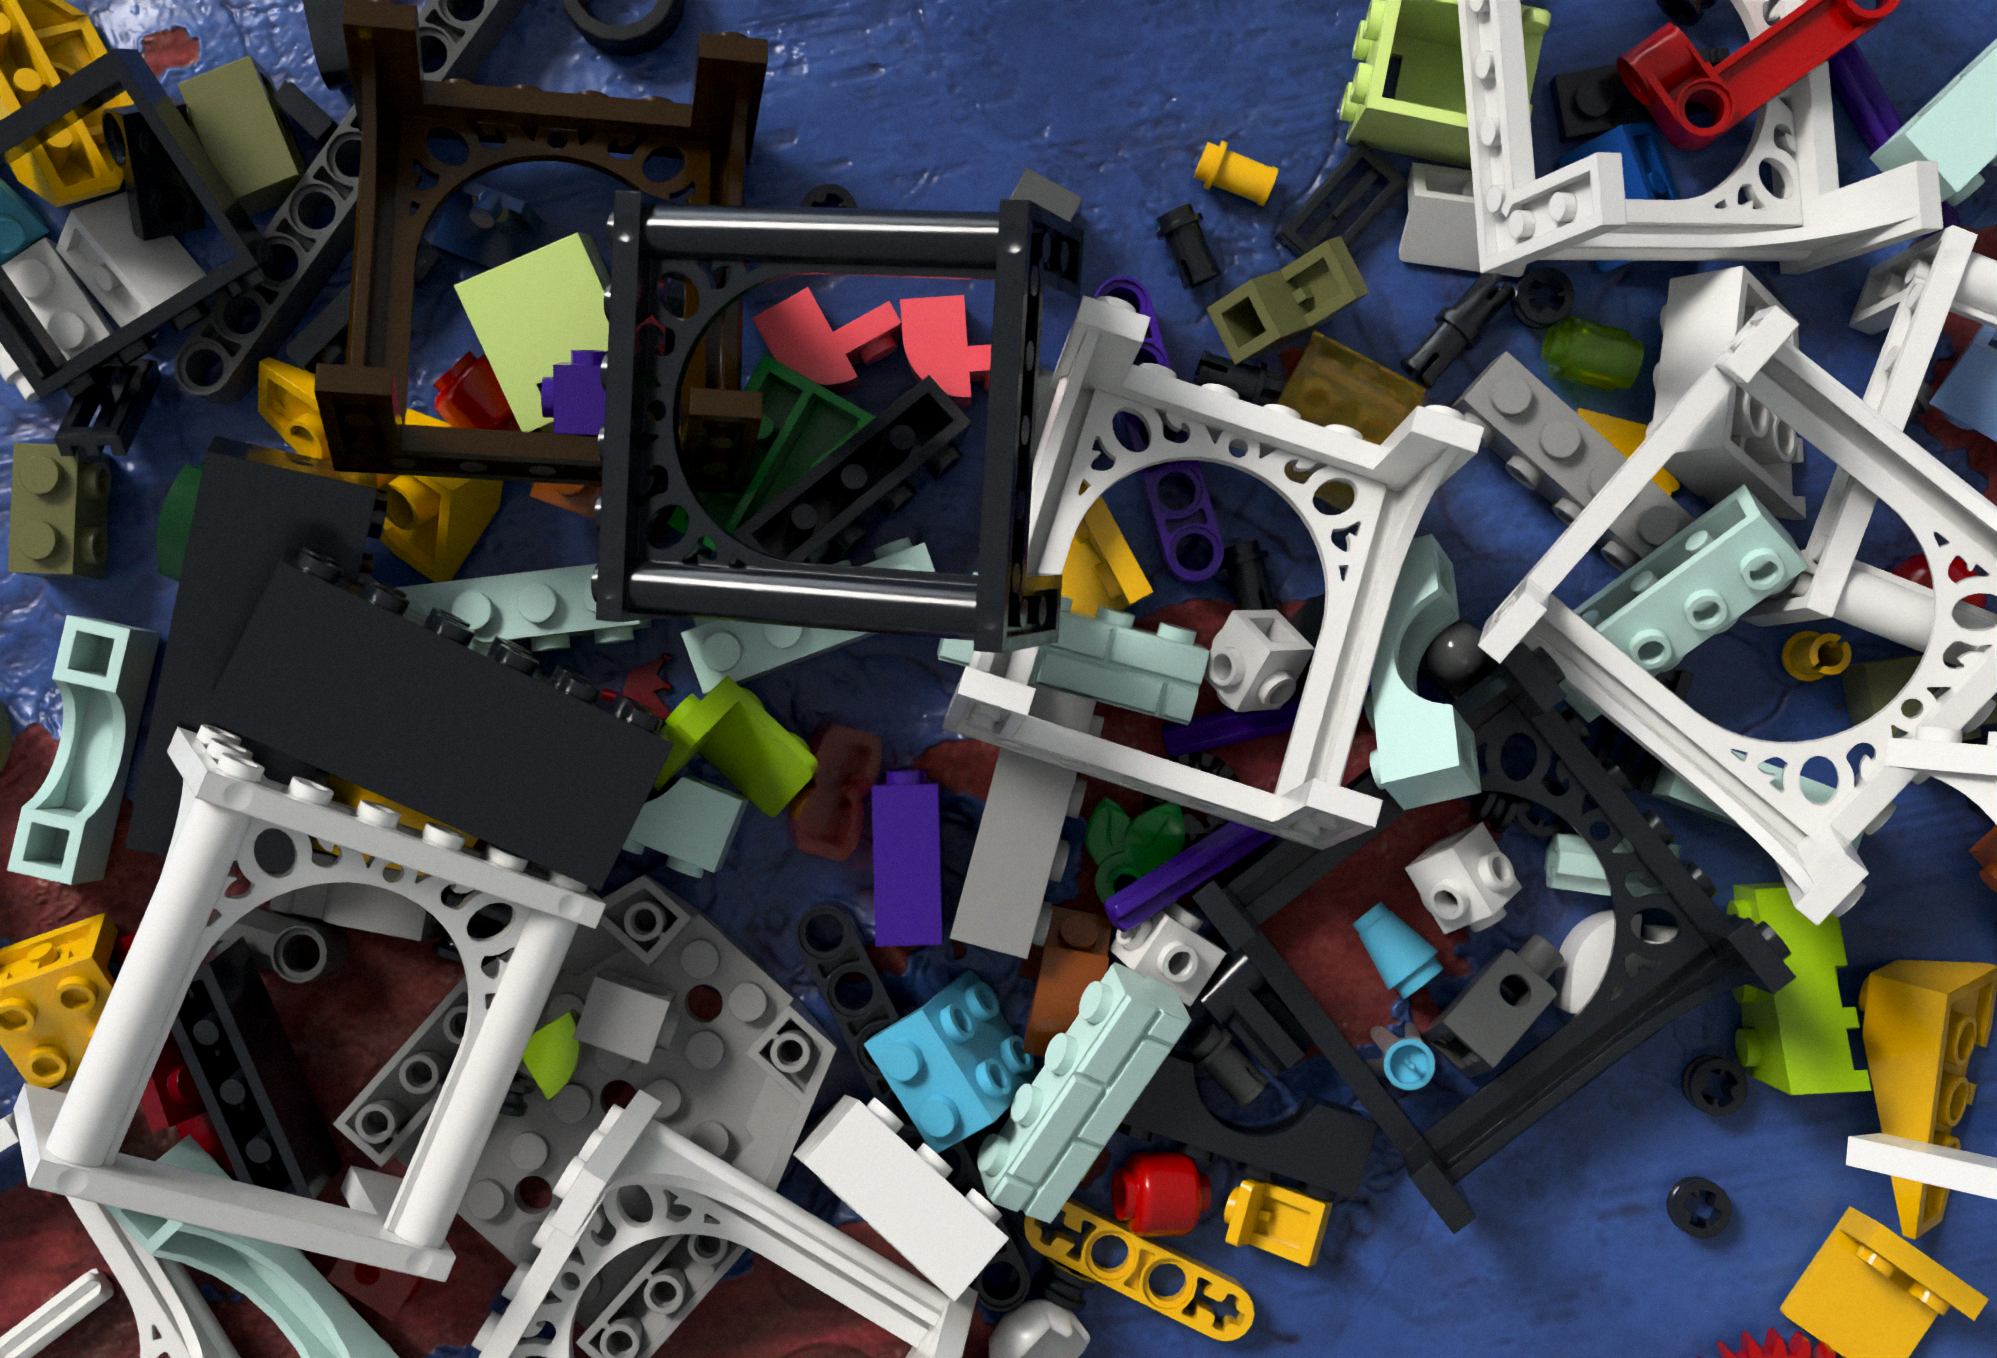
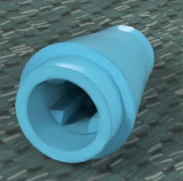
[1352,901,1444,999]

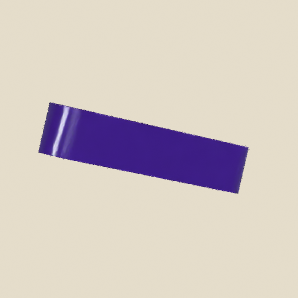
[1094,276,1224,585]

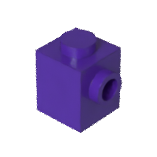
[541,350,608,435]

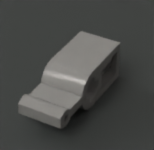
[269,851,450,941]

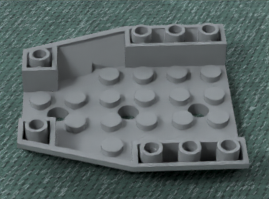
[333,874,838,1358]

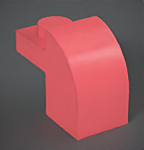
[752,287,902,394]
[900,295,992,407]

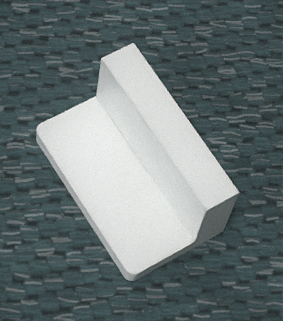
[1399,162,1536,277]
[56,192,206,338]

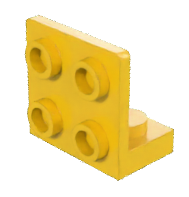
[979,483,1153,616]
[0,912,118,1089]
[1780,1206,1989,1358]

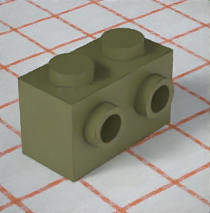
[178,55,308,217]
[8,443,111,580]

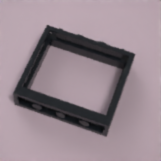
[0,49,277,399]

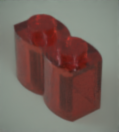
[787,719,882,862]

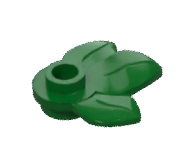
[1085,797,1186,904]

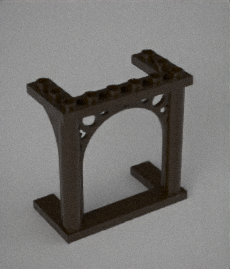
[314,0,768,494]

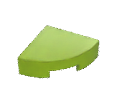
[522,1008,581,1101]

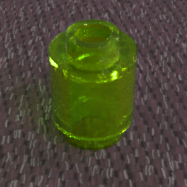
[1541,315,1644,392]

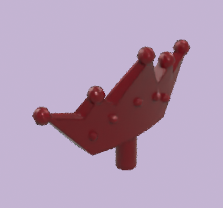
[600,652,672,721]

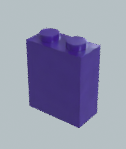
[871,769,946,947]

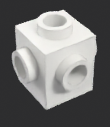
[1203,609,1315,712]
[1405,822,1522,934]
[1109,902,1227,1007]

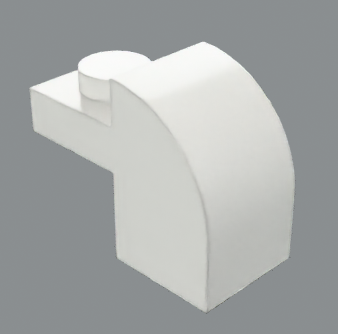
[1553,909,1679,1014]

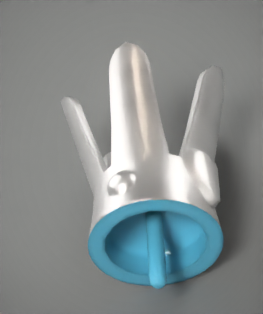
[1366,1022,1435,1090]

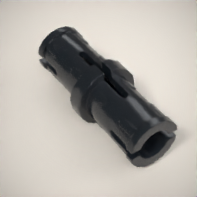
[1400,273,1516,389]

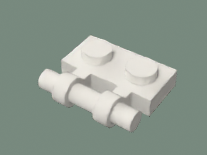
[0,237,115,402]

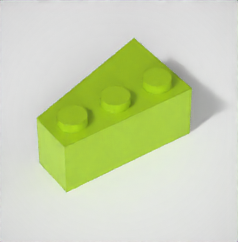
[1727,882,1872,1095]

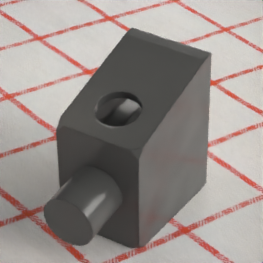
[1420,934,1564,1079]

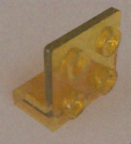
[1259,330,1426,512]

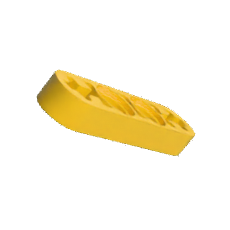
[1024,1197,1255,1341]

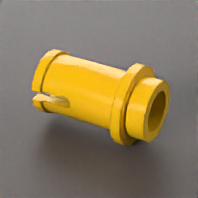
[1193,140,1279,207]
[1781,631,1852,682]

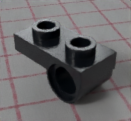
[102,97,206,241]

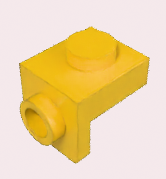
[1224,1178,1333,1267]

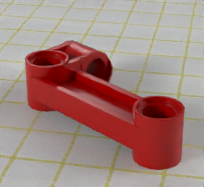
[1616,0,1901,151]

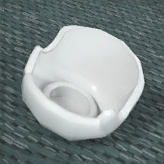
[989,1298,1091,1358]

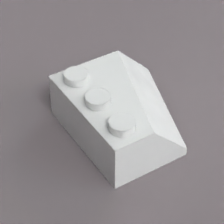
[1646,266,1806,520]
[792,1094,1009,1302]

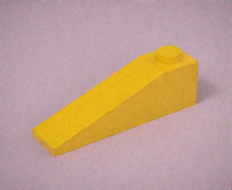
[257,357,503,583]
[1859,960,1997,1240]

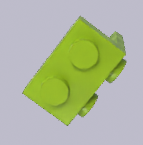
[653,675,820,817]

